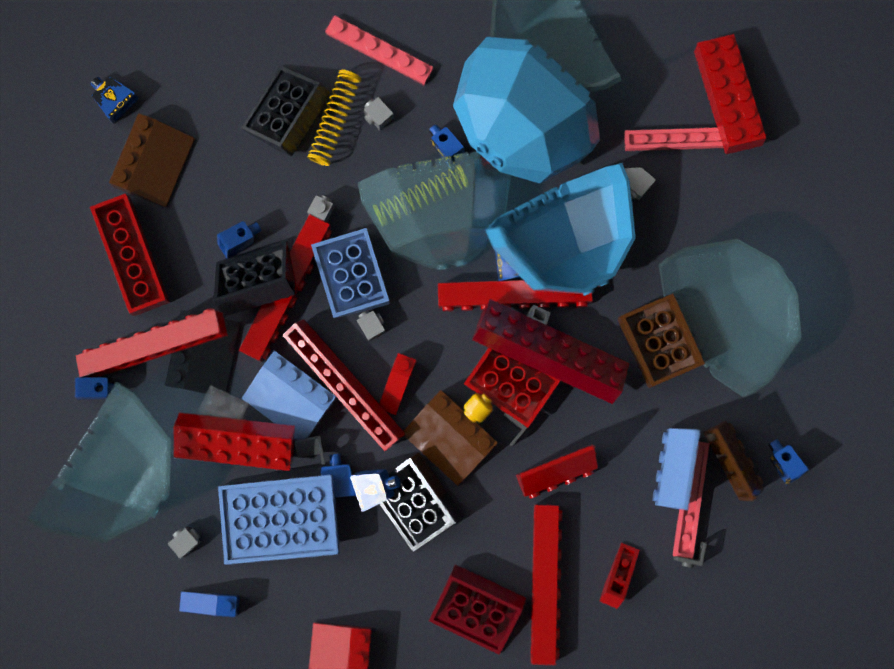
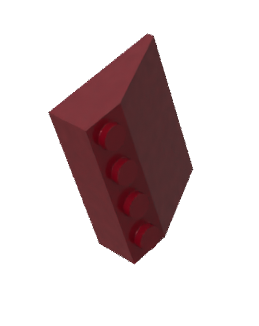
[429,564,526,655]

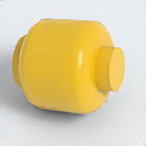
[464,393,493,423]

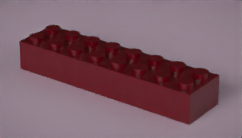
[472,299,629,404]

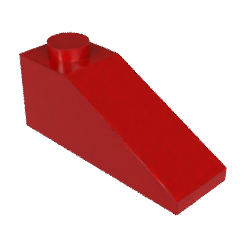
[380,353,416,415]
[599,543,640,609]

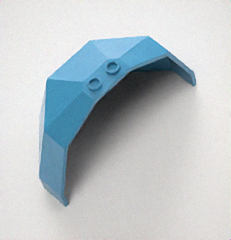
[453,37,600,183]
[486,163,636,295]

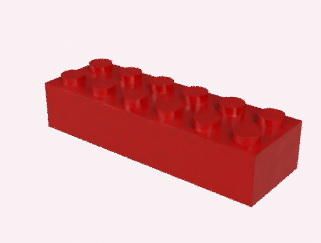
[694,34,766,155]
[90,193,170,316]
[174,412,295,471]

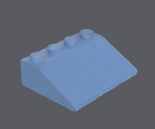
[311,228,390,318]
[242,351,338,440]
[653,428,700,510]

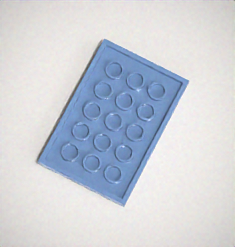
[218,475,340,565]

